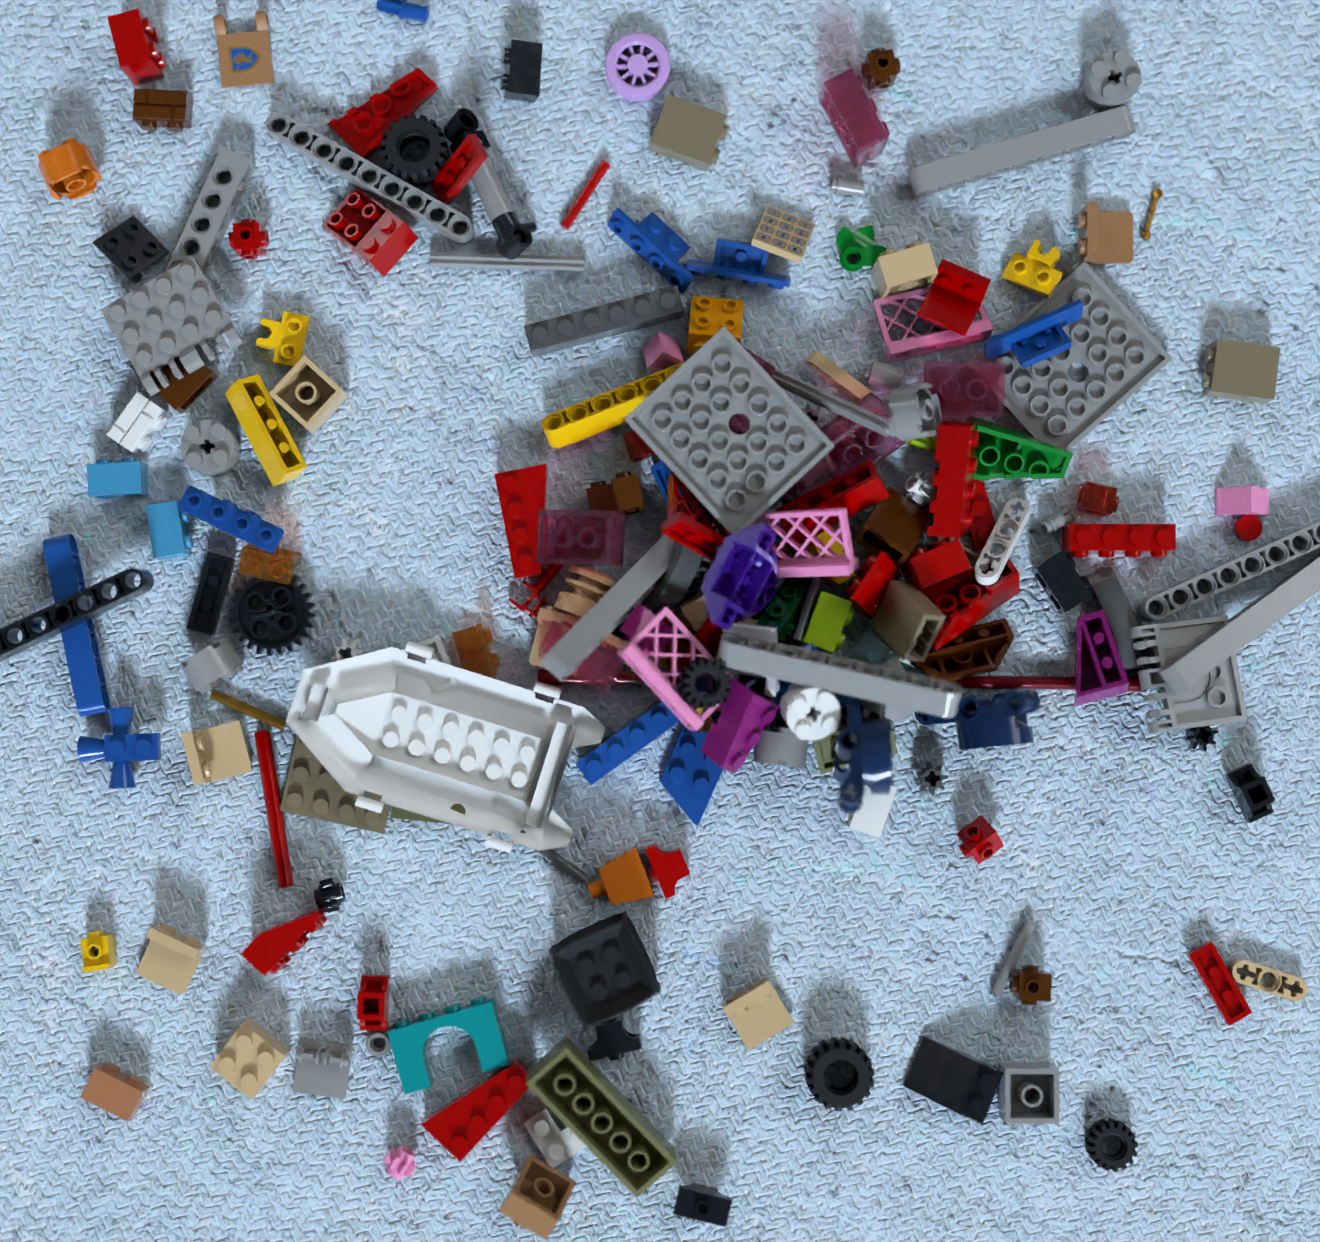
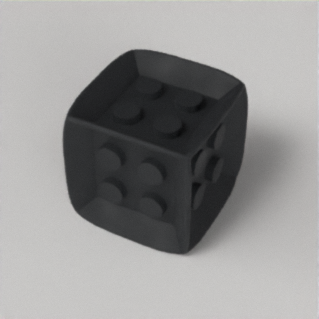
[550,911,661,1028]

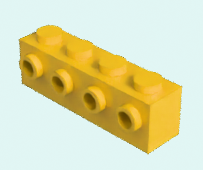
[225,374,307,487]

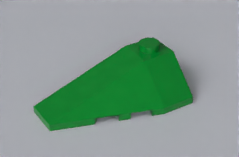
[966,416,1073,481]

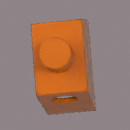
[587,846,654,905]

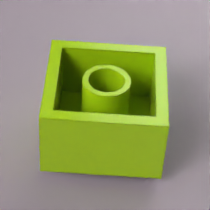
[800,591,854,654]

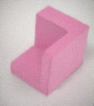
[643,331,684,373]

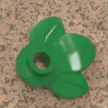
[836,225,887,272]

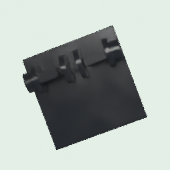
[93,215,169,283]

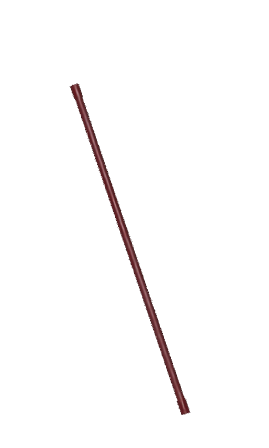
[537,669,1147,692]

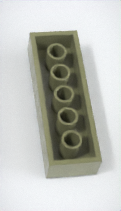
[526,1036,677,1198]

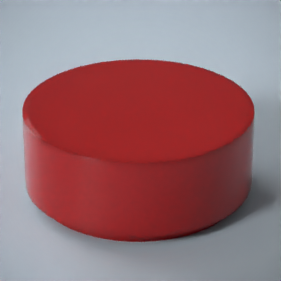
[1233,515,1263,542]

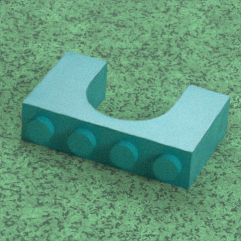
[387,996,511,1095]

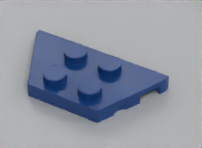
[660,732,723,825]

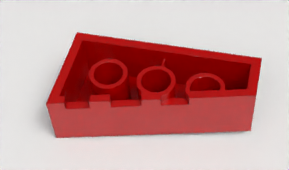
[927,421,979,539]
[494,464,548,581]
[920,559,1020,651]
[421,1057,529,1162]

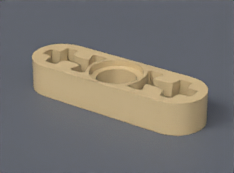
[805,350,874,407]
[1228,958,1307,1001]

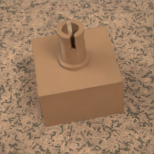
[499,1155,576,1239]

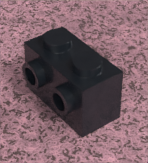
[500,39,543,103]
[1031,551,1092,614]

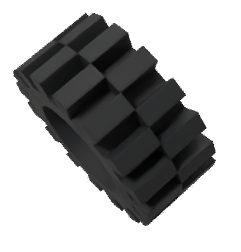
[678,659,731,708]
[1085,1118,1138,1172]

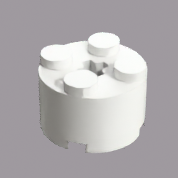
[780,683,841,740]

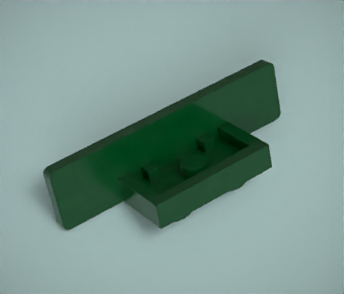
[755,577,812,645]

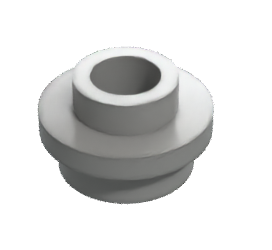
[366,1030,392,1056]

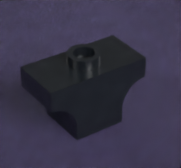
[1224,763,1276,823]
[587,1016,642,1062]
[673,1183,732,1227]

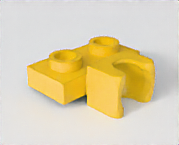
[1002,239,1062,298]
[256,311,310,368]

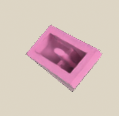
[1215,486,1269,516]

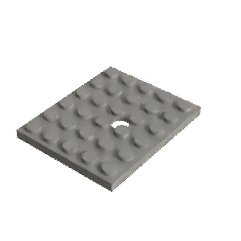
[967,262,1173,451]
[624,327,835,535]

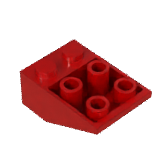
[322,186,418,277]
[843,551,902,619]
[240,908,328,976]

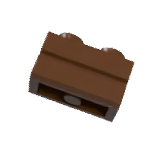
[132,89,193,132]

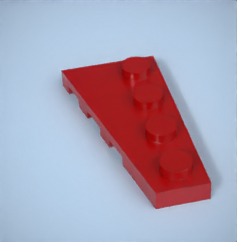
[327,68,438,160]

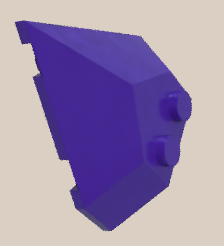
[701,523,778,630]

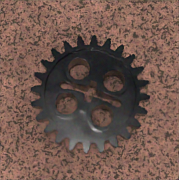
[229,570,317,656]

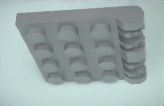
[100,256,244,396]
[1130,615,1248,734]

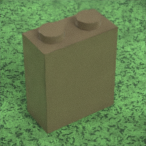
[650,95,730,172]
[1201,339,1280,404]
[870,580,946,662]

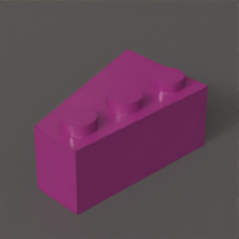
[1074,609,1129,707]
[700,677,779,773]

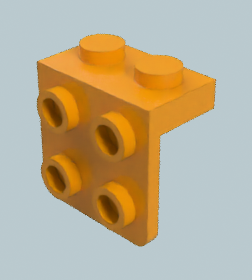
[686,296,743,356]

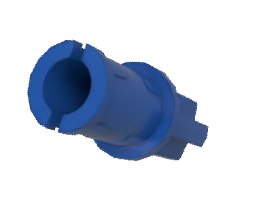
[377,0,430,24]

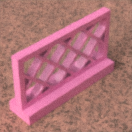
[873,286,993,364]
[747,508,860,578]
[617,606,732,731]

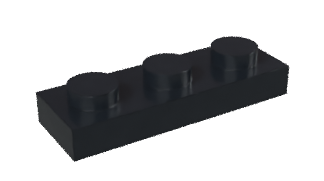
[186,552,236,636]

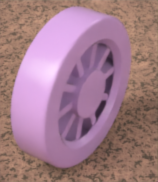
[605,33,670,102]

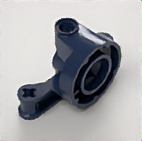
[915,689,1040,750]
[832,693,892,813]

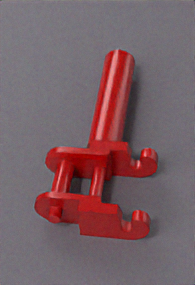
[508,556,566,618]

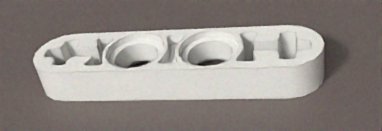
[974,498,1029,585]

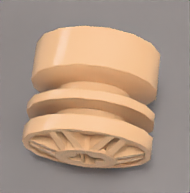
[554,565,617,617]

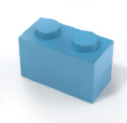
[87,457,149,499]
[145,500,194,560]

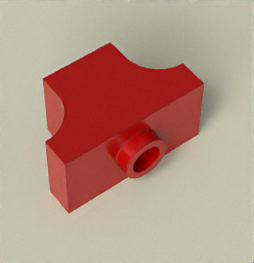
[645,844,690,899]
[357,974,390,1031]

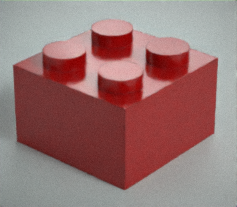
[107,9,167,86]
[900,538,971,590]

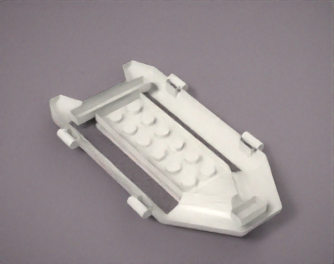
[286,641,605,853]

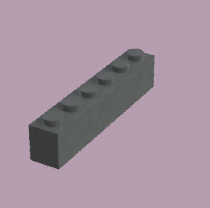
[524,285,684,357]

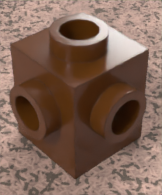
[861,48,900,90]
[1009,965,1052,1005]

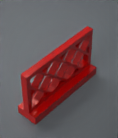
[661,473,747,562]

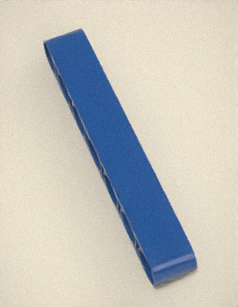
[43,534,110,717]

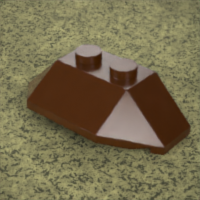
[909,618,1014,682]

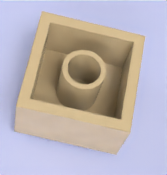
[871,241,938,299]
[268,355,349,434]
[209,1018,291,1100]

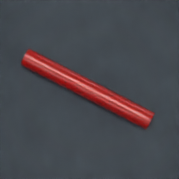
[559,160,611,230]

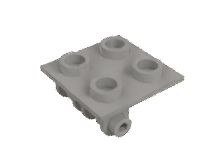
[292,1037,354,1099]

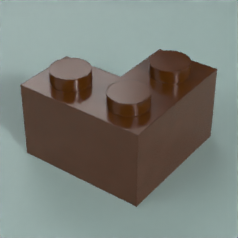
[586,471,644,523]

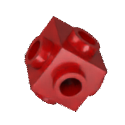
[229,219,269,259]
[956,815,1004,865]

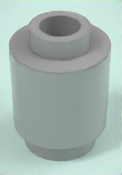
[863,360,904,392]

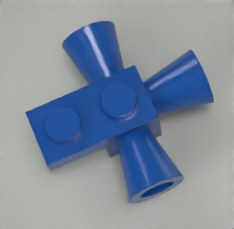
[77,707,161,789]

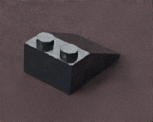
[903,1036,1003,1124]

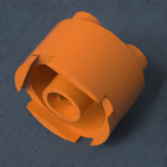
[38,139,102,200]

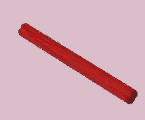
[254,730,293,888]

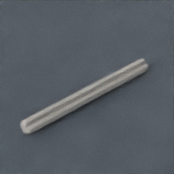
[429,252,585,271]
[765,366,895,436]

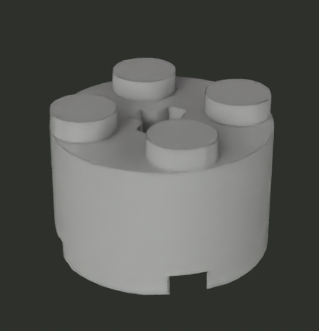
[1082,50,1142,111]
[884,382,942,441]
[180,420,241,477]
[179,637,243,695]
[753,725,809,768]

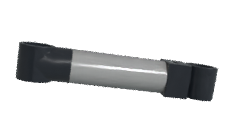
[443,108,537,260]

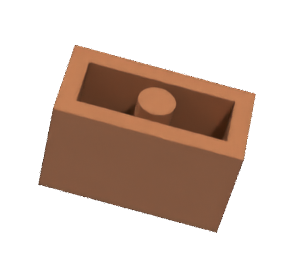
[80,1062,150,1121]

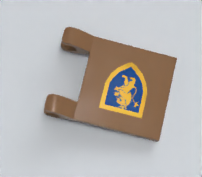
[213,11,275,89]

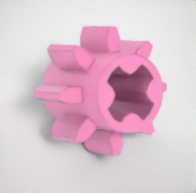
[383,1145,418,1180]

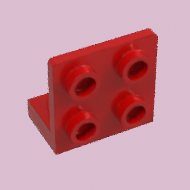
[917,259,991,336]

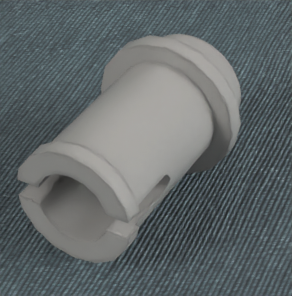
[830,174,864,198]
[1040,505,1076,535]

